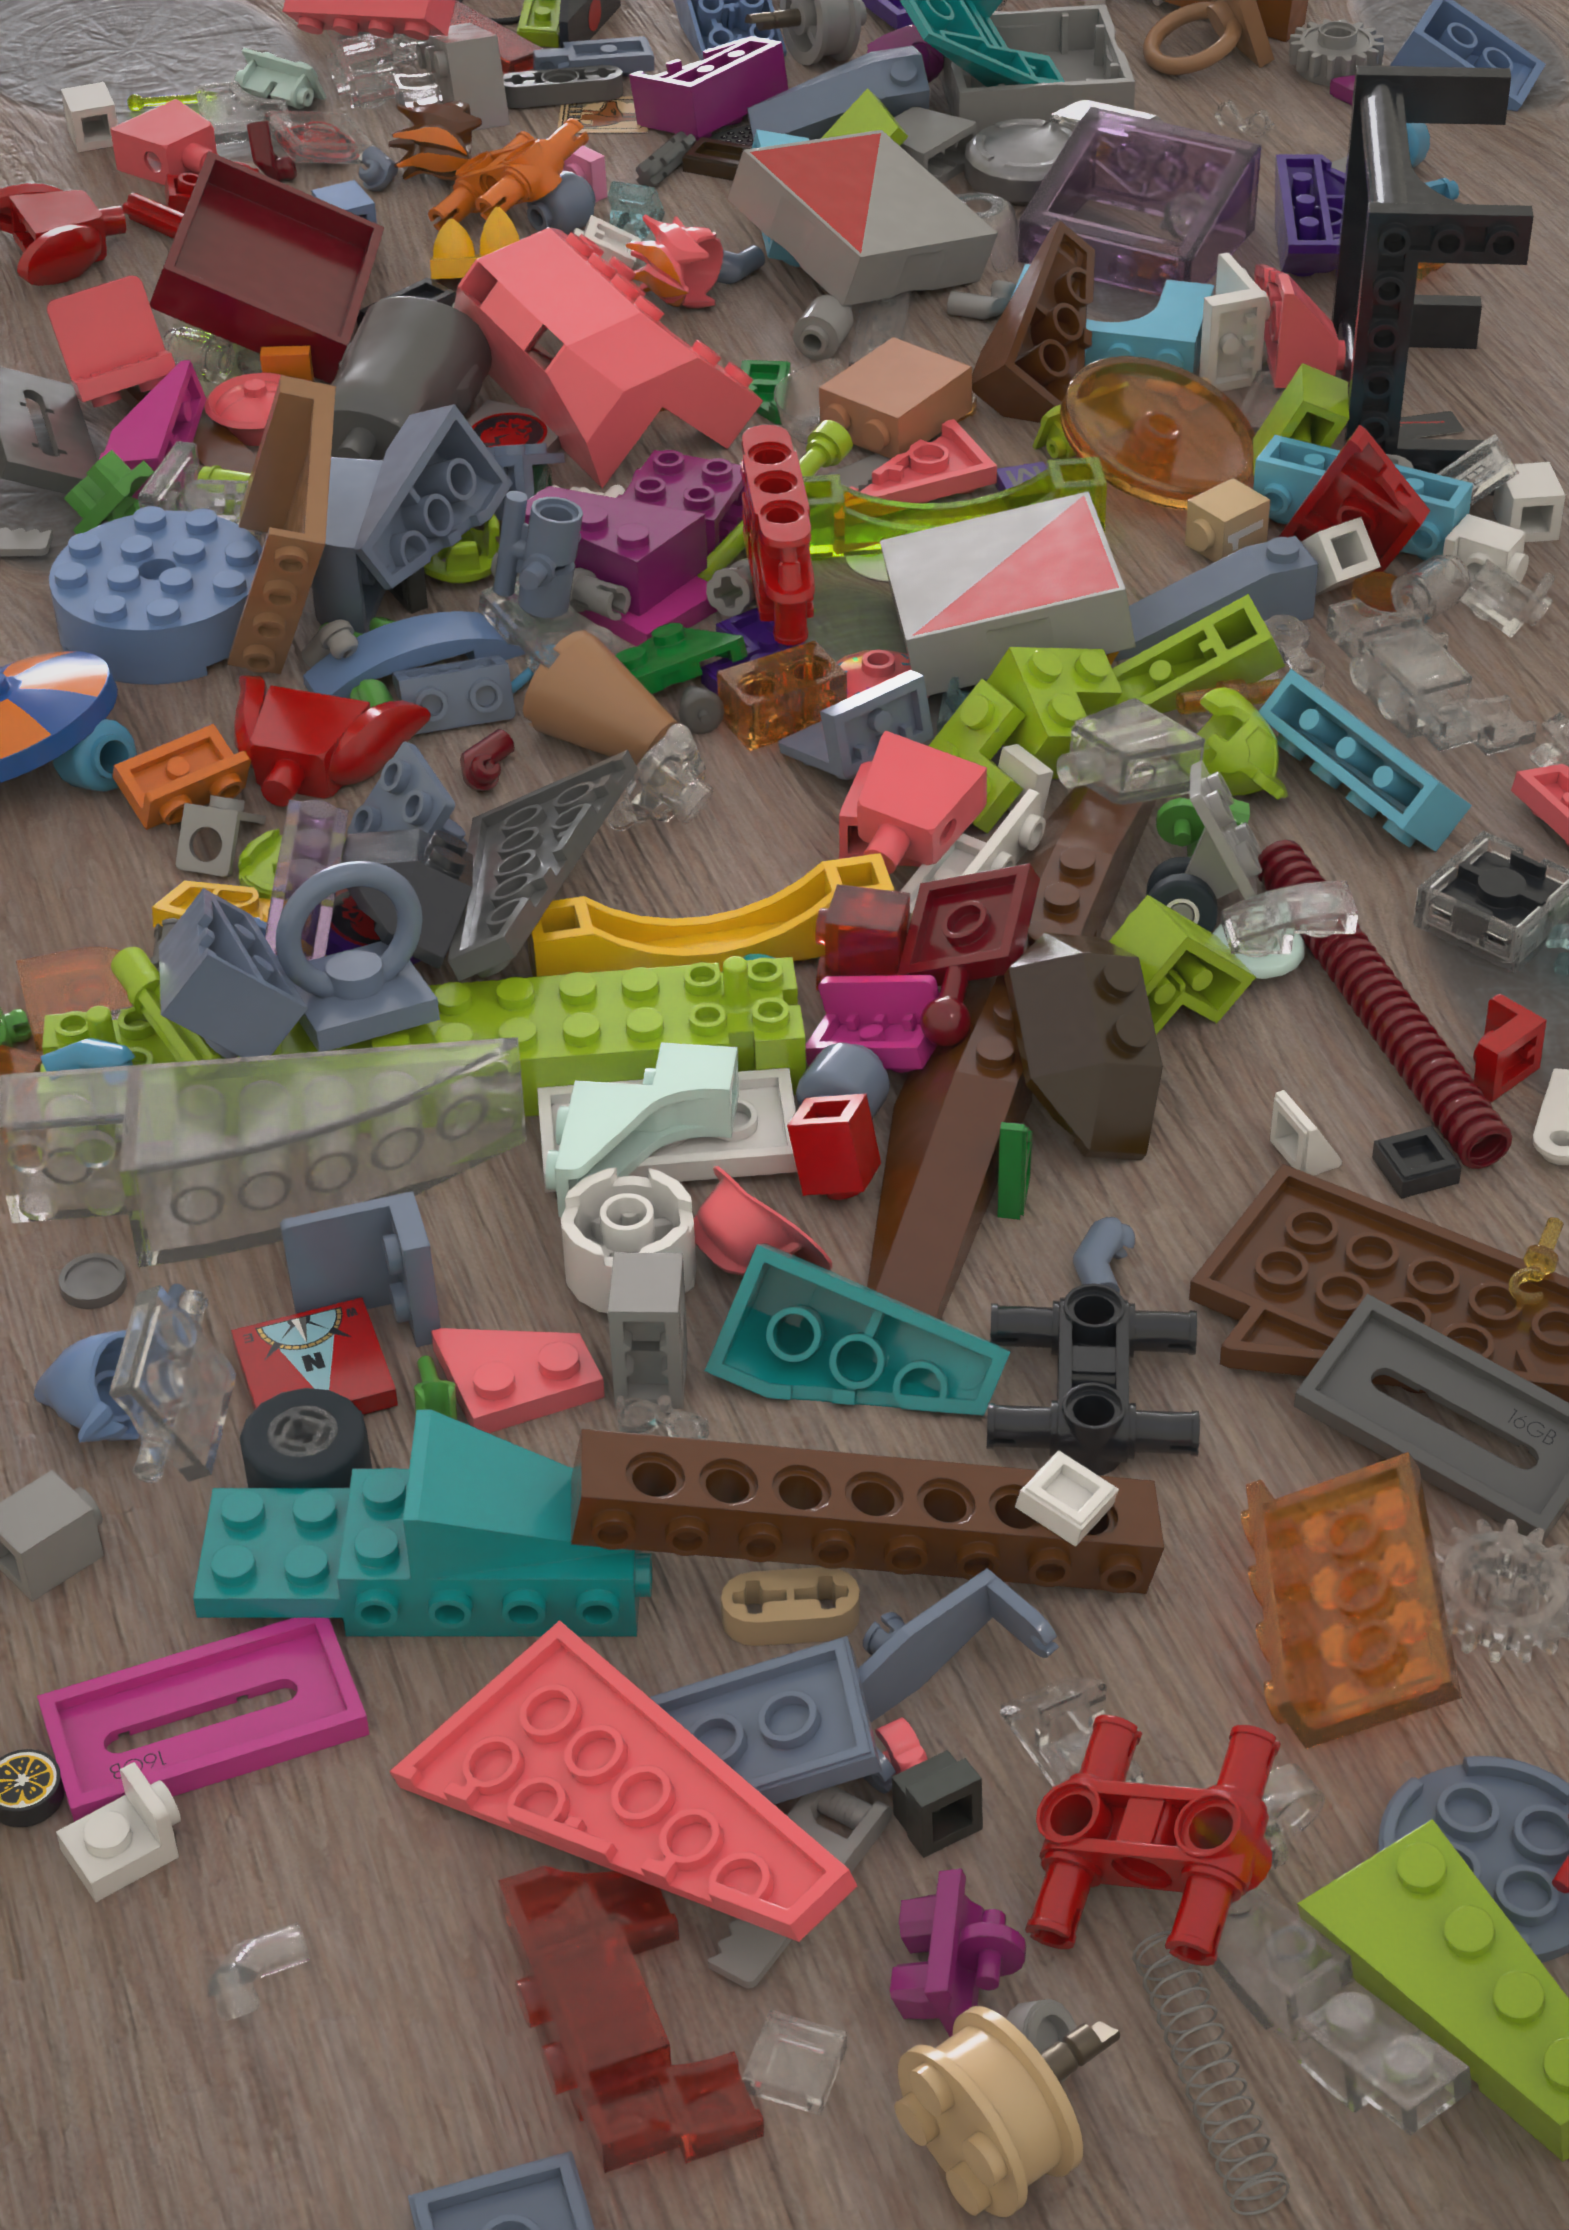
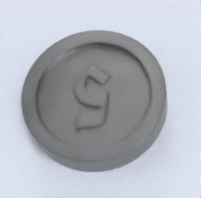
[59,1253,127,1309]

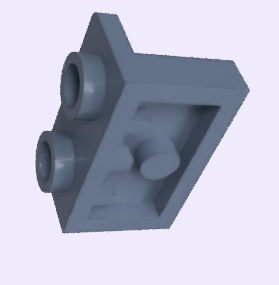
[392,655,516,734]

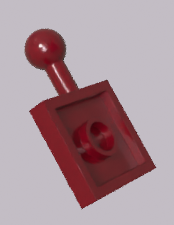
[897,863,1040,1047]

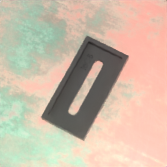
[0,367,98,494]
[1294,1293,1569,1546]

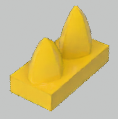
[430,207,520,279]

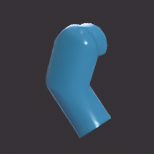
[40,1038,138,1090]

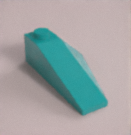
[704,1244,1011,1416]

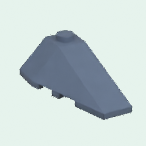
[747,45,930,141]
[354,404,513,590]
[1115,536,1318,661]

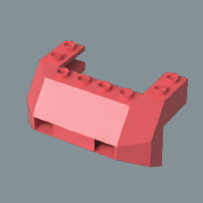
[454,227,763,489]

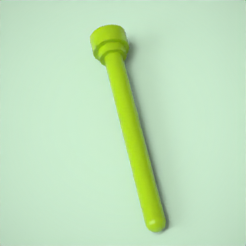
[697,420,853,582]

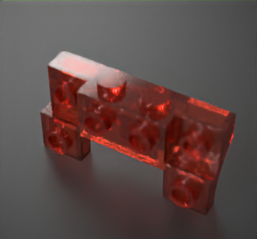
[498,1865,764,2173]

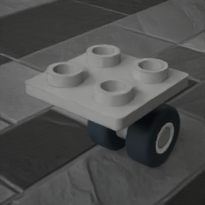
[1146,760,1262,933]

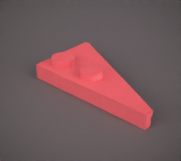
[829,419,997,525]

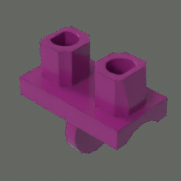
[890,1868,1026,2037]

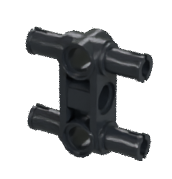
[986,1283,1200,1476]

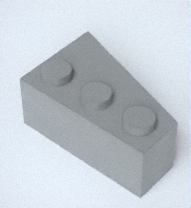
[416,23,510,131]

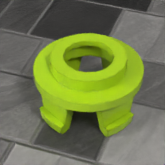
[424,514,500,583]

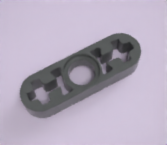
[503,65,624,108]

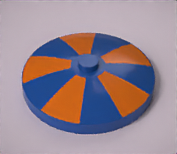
[0,651,118,783]

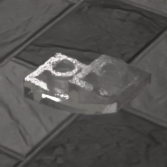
[1221,880,1358,957]

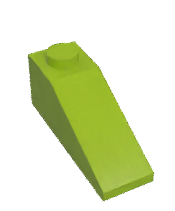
[1112,594,1285,723]

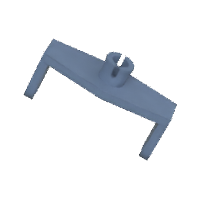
[858,1568,1059,1794]

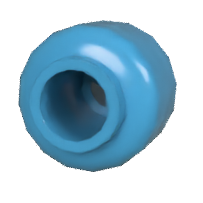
[53,719,137,792]

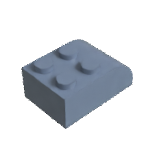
[312,457,386,633]

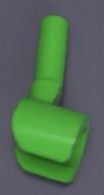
[414,1355,457,1420]

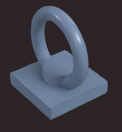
[275,861,440,1053]

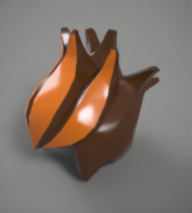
[389,100,482,181]

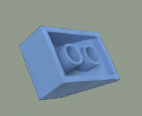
[1390,0,1546,111]

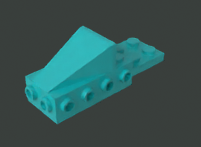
[193,1410,653,1637]

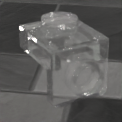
[1459,559,1556,638]

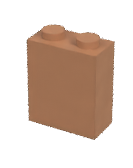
[819,337,972,459]

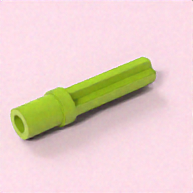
[111,947,222,1084]

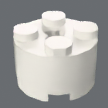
[561,1167,696,1317]

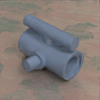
[493,491,583,618]

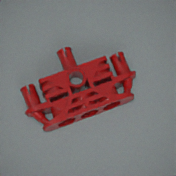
[740,425,815,646]

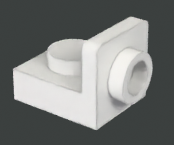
[573,215,642,269]
[56,1762,181,1902]

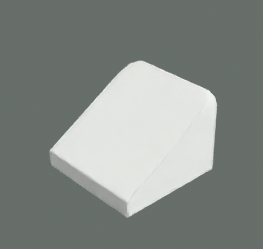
[1270,1090,1342,1176]

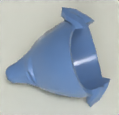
[34,1319,164,1443]

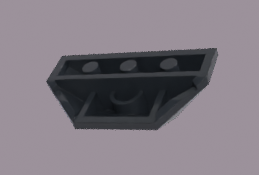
[341,829,473,969]

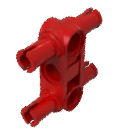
[1025,1715,1281,1966]

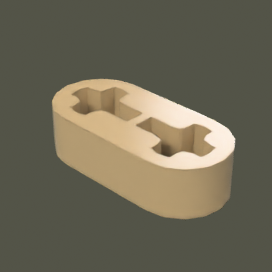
[721,1567,860,1646]

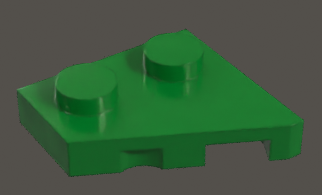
[615,623,748,694]

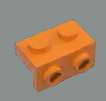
[112,724,251,830]

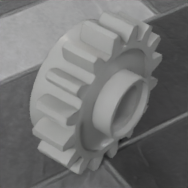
[1288,19,1385,86]

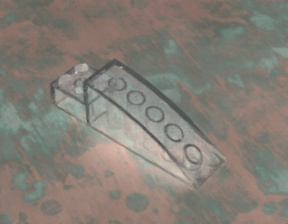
[0,1037,527,1268]

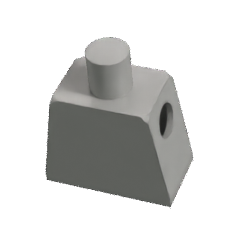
[894,107,977,184]

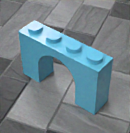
[1011,264,1214,385]

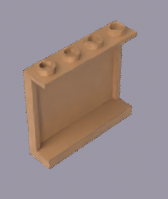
[227,375,336,674]

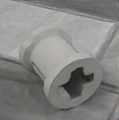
[706,558,757,616]

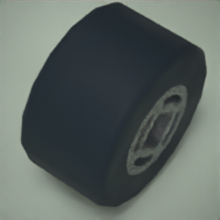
[240,1388,372,1488]

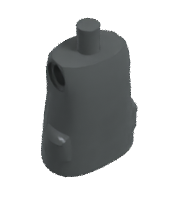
[331,296,492,460]

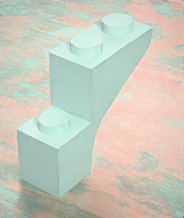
[545,1043,739,1217]

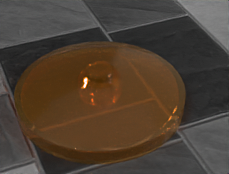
[1060,356,1255,510]

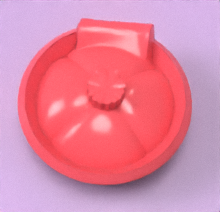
[204,373,284,446]

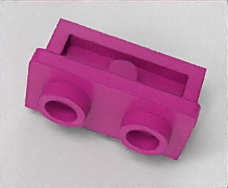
[806,975,939,1073]

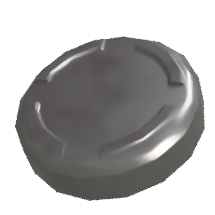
[964,118,1087,206]

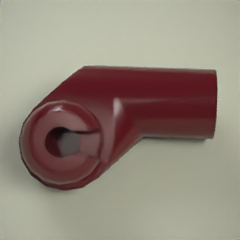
[247,121,297,182]
[460,729,515,792]

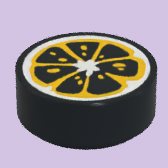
[0,1749,64,1827]

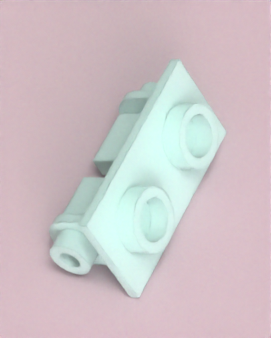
[235,48,326,109]

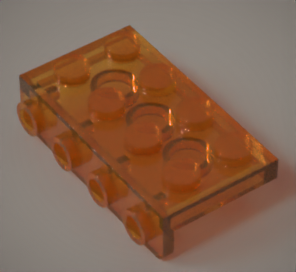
[1241,1452,1462,1749]

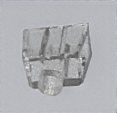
[1057,698,1205,805]

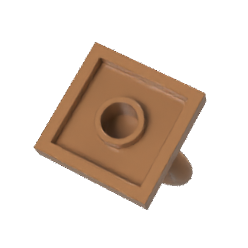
[1143,0,1275,75]

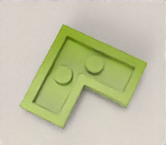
[929,678,1026,834]

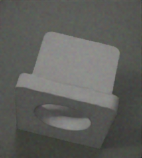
[176,795,266,877]

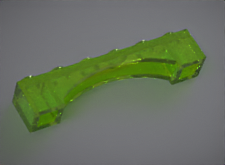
[802,457,1107,561]

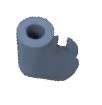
[358,146,398,191]

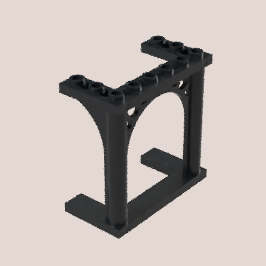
[1331,65,1534,496]

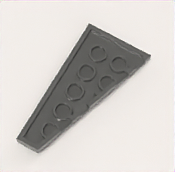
[448,750,638,981]

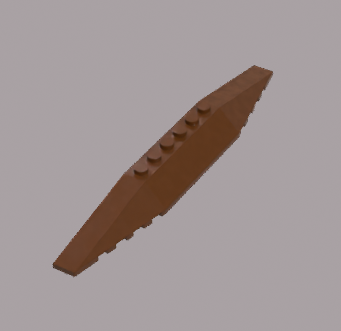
[867,724,1174,1320]

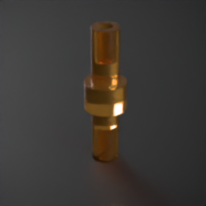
[1176,678,1283,715]

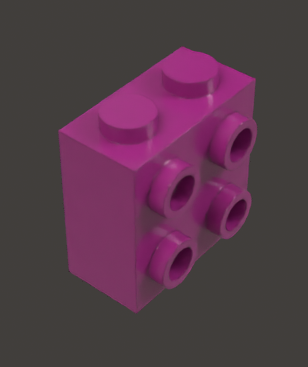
[616,450,745,556]

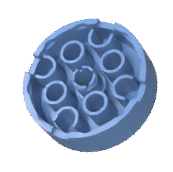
[49,506,262,685]

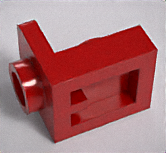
[1473,994,1547,1102]

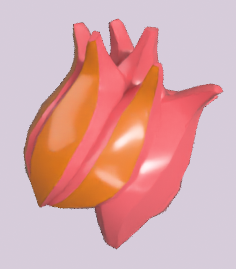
[626,214,723,309]

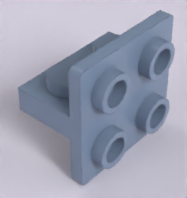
[347,741,468,851]

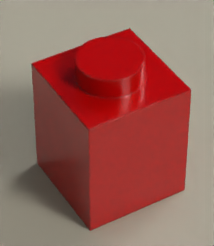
[787,1093,882,1200]

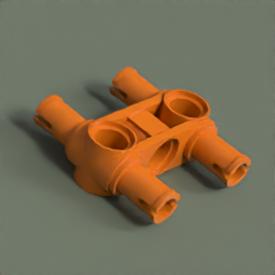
[428,118,589,231]

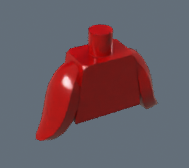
[0,183,127,286]
[234,675,431,807]

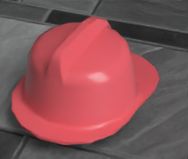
[693,1166,832,1276]

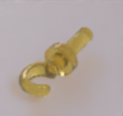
[1509,1217,1564,1304]

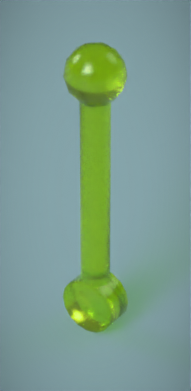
[127,89,218,111]

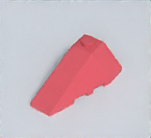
[1254,264,1346,388]

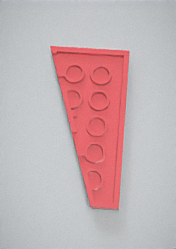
[389,1620,857,1942]

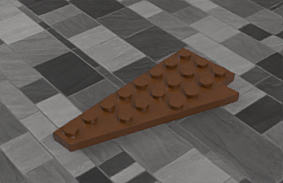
[1189,1164,1569,1403]

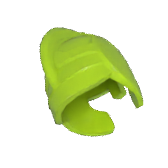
[1167,687,1288,800]

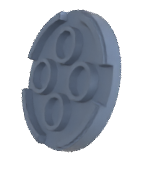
[1376,1756,1569,1963]

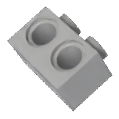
[608,1252,688,1409]

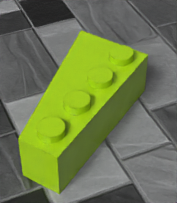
[1297,1819,1569,2162]

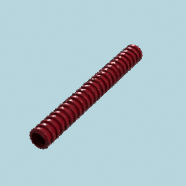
[1257,839,1513,1169]

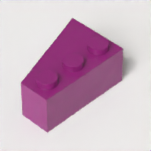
[629,36,788,141]
[525,486,707,616]

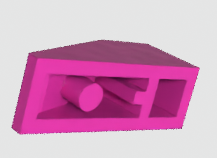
[99,360,206,500]

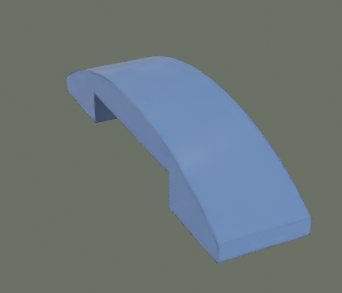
[303,611,525,698]

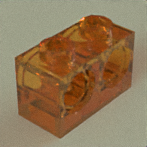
[717,640,847,751]

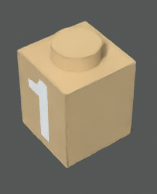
[1185,478,1270,562]

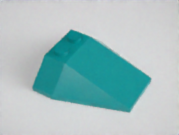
[900,0,1065,87]

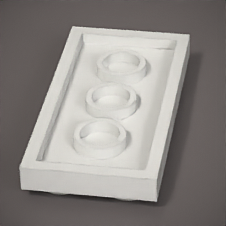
[537,1068,797,1193]

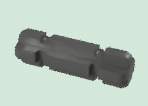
[636,131,696,188]

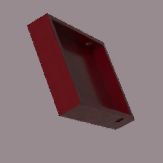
[149,151,384,384]

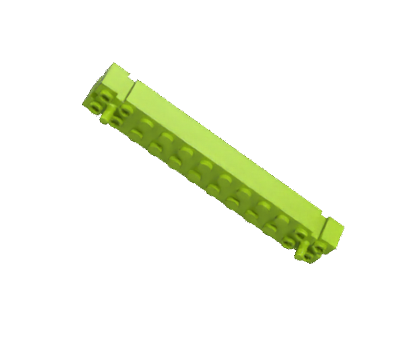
[38,956,806,1155]

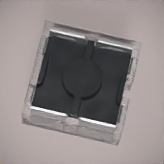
[1413,830,1569,974]

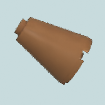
[523,630,682,771]

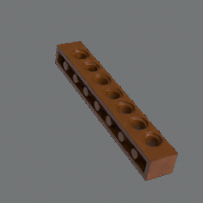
[571,1429,1165,1594]

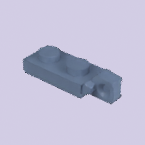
[533,36,654,77]

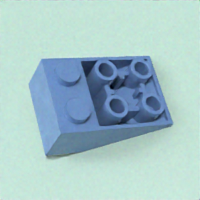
[673,0,787,61]

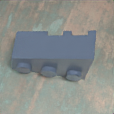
[159,888,308,1068]

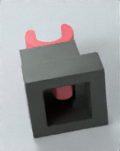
[875,1717,983,1858]

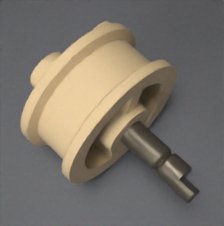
[894,2006,1120,2217]

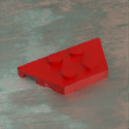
[1278,425,1430,577]

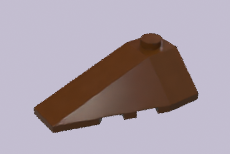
[972,220,1095,423]

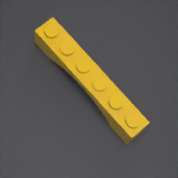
[527,853,894,977]

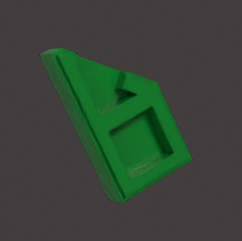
[741,360,791,424]
[997,1122,1033,1220]

